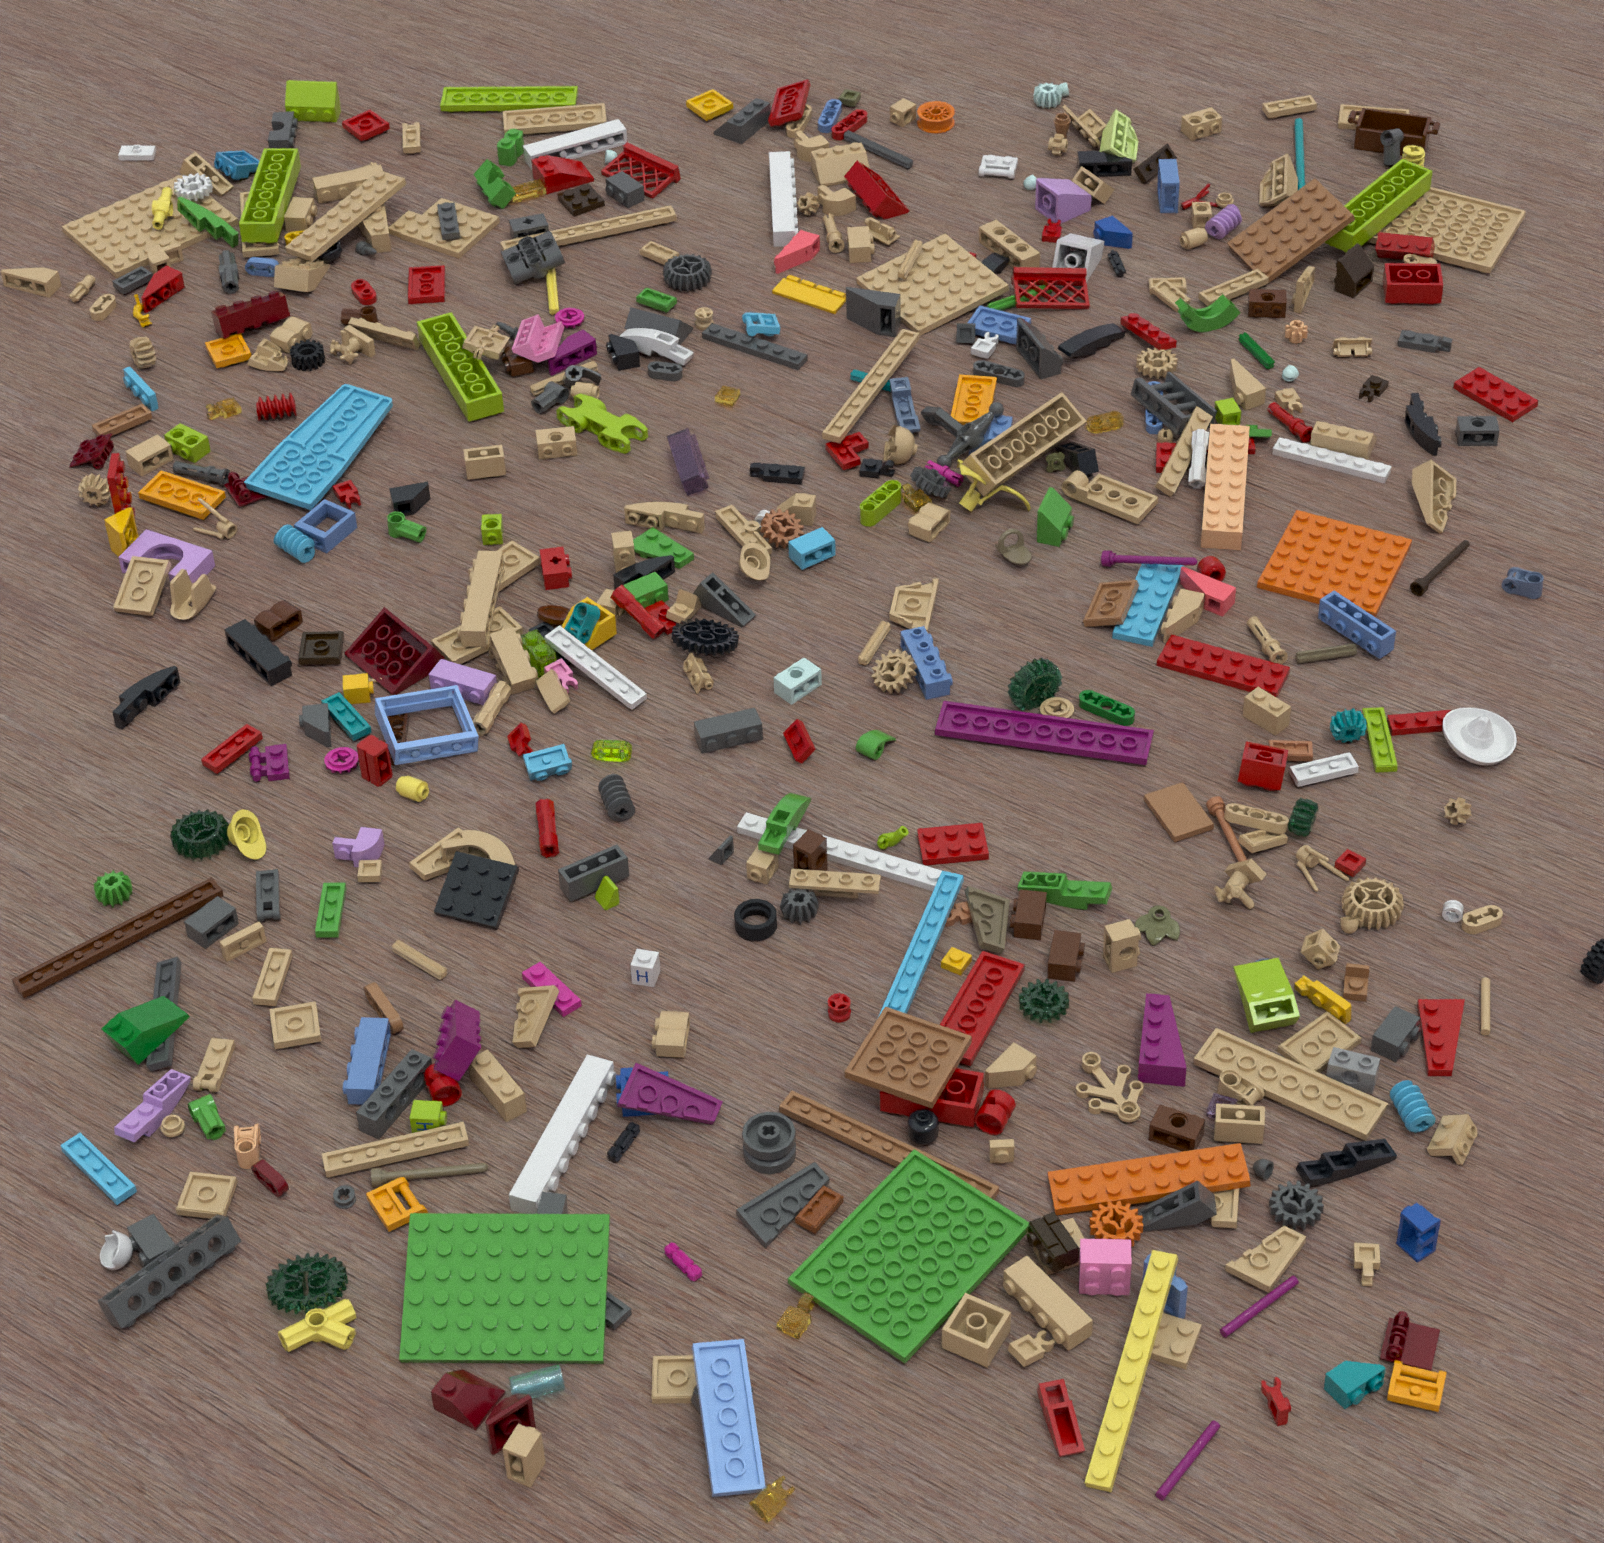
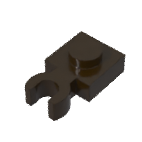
[1359,375,1389,403]

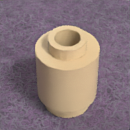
[1179,227,1208,250]
[571,382,600,401]

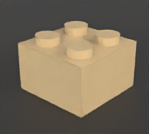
[942,1293,1011,1368]

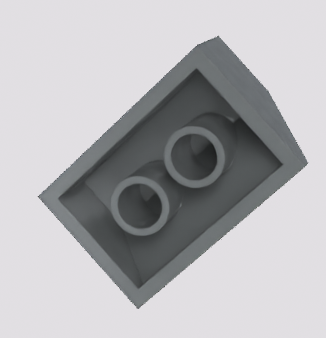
[714,98,771,144]
[624,307,693,345]
[1016,317,1063,379]

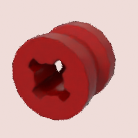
[827,993,851,1023]

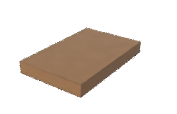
[1083,580,1139,627]
[1144,782,1214,842]

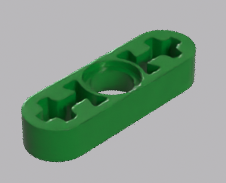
[1079,690,1135,726]

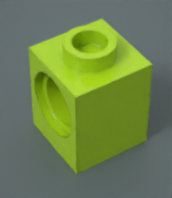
[1214,398,1241,425]
[481,514,504,545]

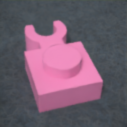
[544,658,578,693]

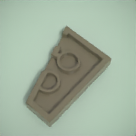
[965,886,1010,954]

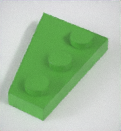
[633,527,694,569]

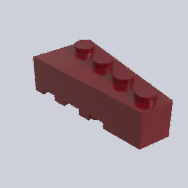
[211,291,290,339]

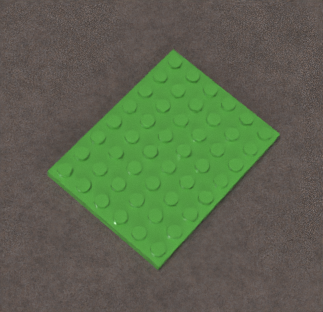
[788,1149,1029,1363]
[399,1213,610,1364]

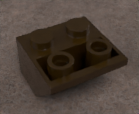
[1334,244,1374,299]

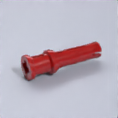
[1267,402,1313,443]

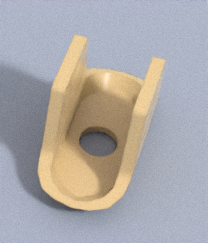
[170,569,216,620]

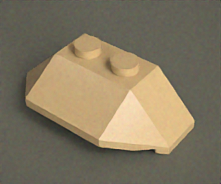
[1259,153,1298,206]

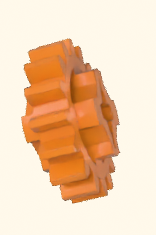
[1089,1201,1143,1247]

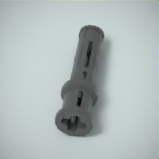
[173,461,230,486]

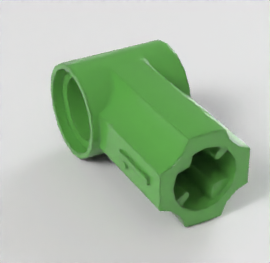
[387,512,427,543]
[187,1094,226,1140]

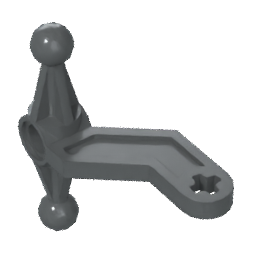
[921,402,1004,468]

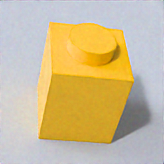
[343,673,374,704]

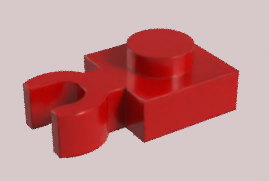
[1042,219,1062,243]
[333,480,361,509]

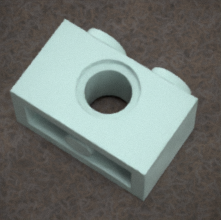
[773,658,822,705]

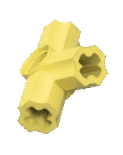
[278,1298,356,1352]

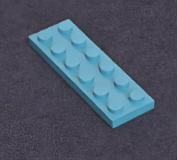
[1112,564,1184,647]

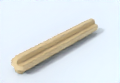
[530,361,598,396]

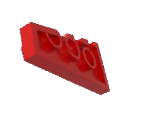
[1417,999,1465,1076]

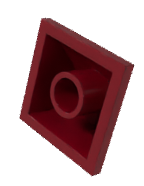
[431,1369,505,1431]
[485,1393,536,1455]

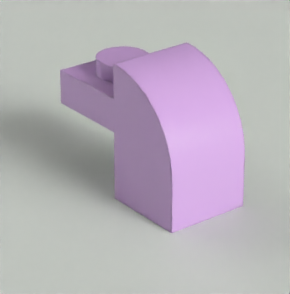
[332,827,385,867]

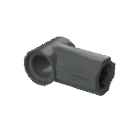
[1380,129,1404,165]
[531,381,569,414]

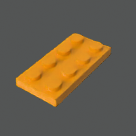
[951,374,997,425]
[138,470,226,520]

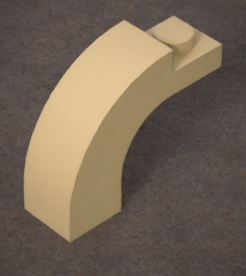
[440,830,515,865]

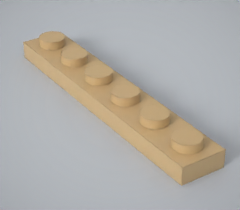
[1155,406,1213,497]
[322,1122,469,1178]

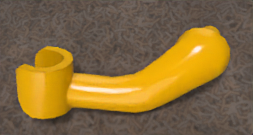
[133,294,152,327]

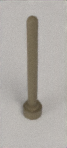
[371,1163,488,1188]

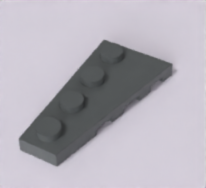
[736,1162,830,1249]

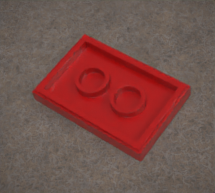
[408,265,445,304]

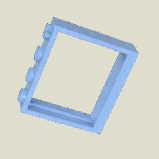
[375,685,479,765]

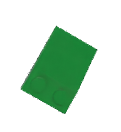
[101,996,190,1065]

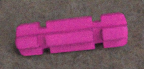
[664,1242,702,1281]

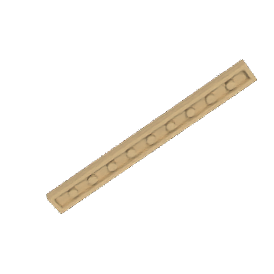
[500,205,677,251]
[822,329,920,443]

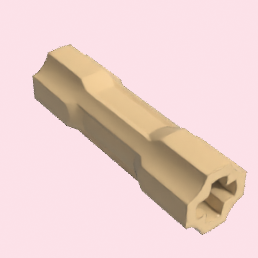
[473,681,512,736]

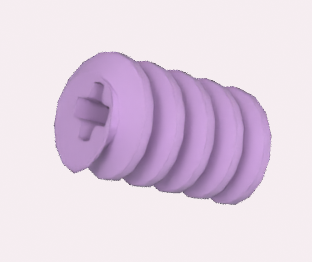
[1205,204,1242,239]

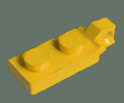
[1294,975,1351,1024]

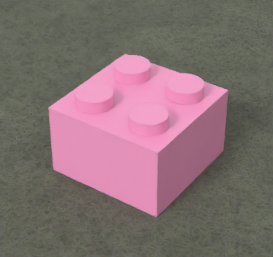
[1079,1239,1132,1296]

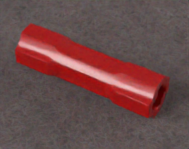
[610,585,666,640]
[535,798,559,858]

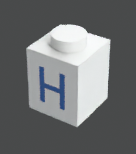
[630,949,660,987]

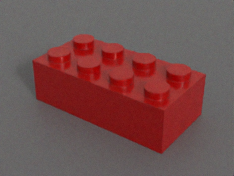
[880,1068,984,1127]

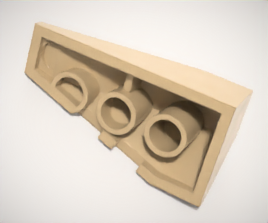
[1412,460,1456,534]

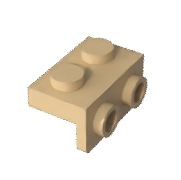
[1427,1114,1478,1165]

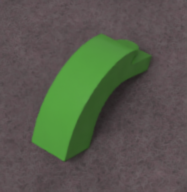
[1175,294,1241,332]

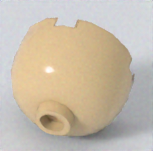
[883,425,917,465]

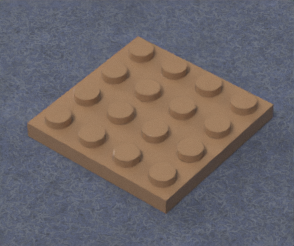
[845,1006,972,1108]

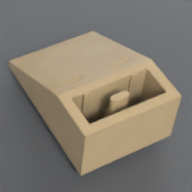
[274,257,330,292]

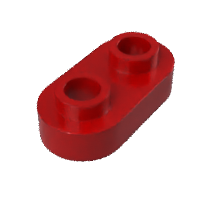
[351,279,377,305]

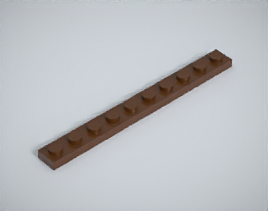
[12,877,224,998]

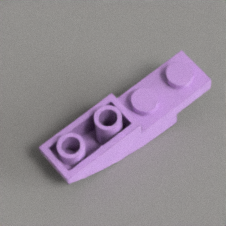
[114,1069,191,1142]

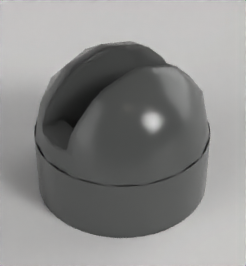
[1253,1159,1274,1180]

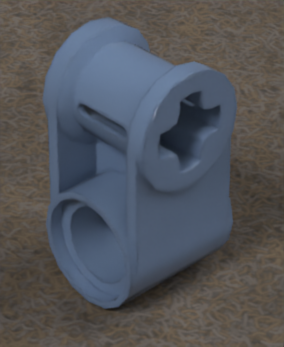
[1501,567,1544,599]

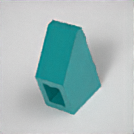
[1324,1361,1386,1409]

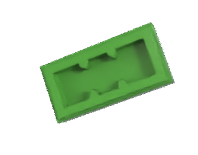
[636,287,677,312]
[1246,425,1272,437]

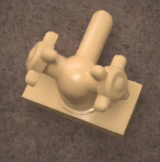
[330,325,376,364]
[1214,859,1267,910]

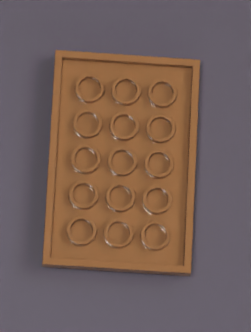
[1227,178,1355,285]

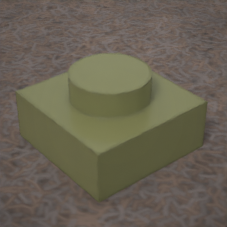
[839,89,861,107]

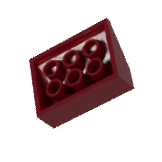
[344,607,445,695]

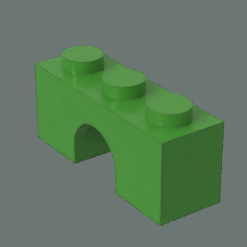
[474,159,516,209]

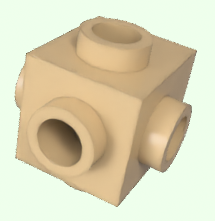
[1301,929,1340,970]

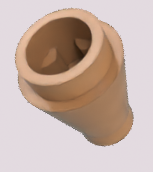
[1054,113,1071,139]

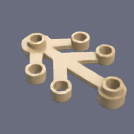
[1076,1052,1144,1122]

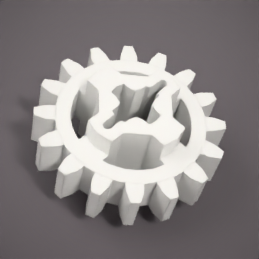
[173,173,213,201]

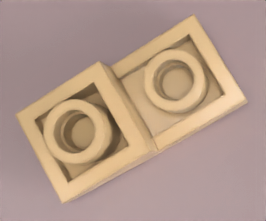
[536,669,570,714]

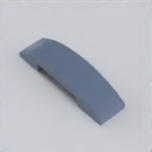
[889,377,921,432]

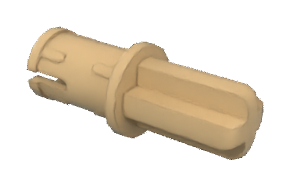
[69,274,96,302]

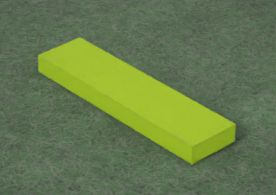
[1362,707,1398,773]

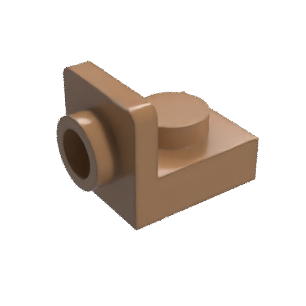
[1343,963,1370,1002]

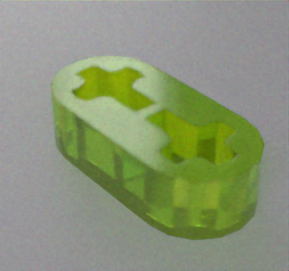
[591,740,633,762]

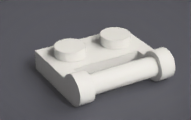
[979,155,1018,179]

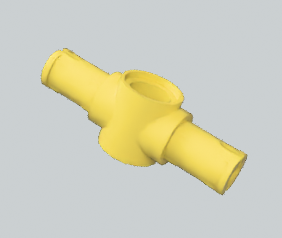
[152,187,173,230]

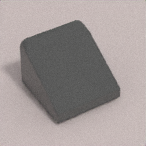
[709,835,734,865]

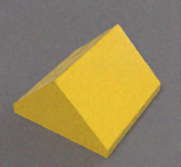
[104,507,139,557]

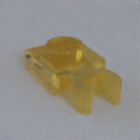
[749,1476,795,1523]

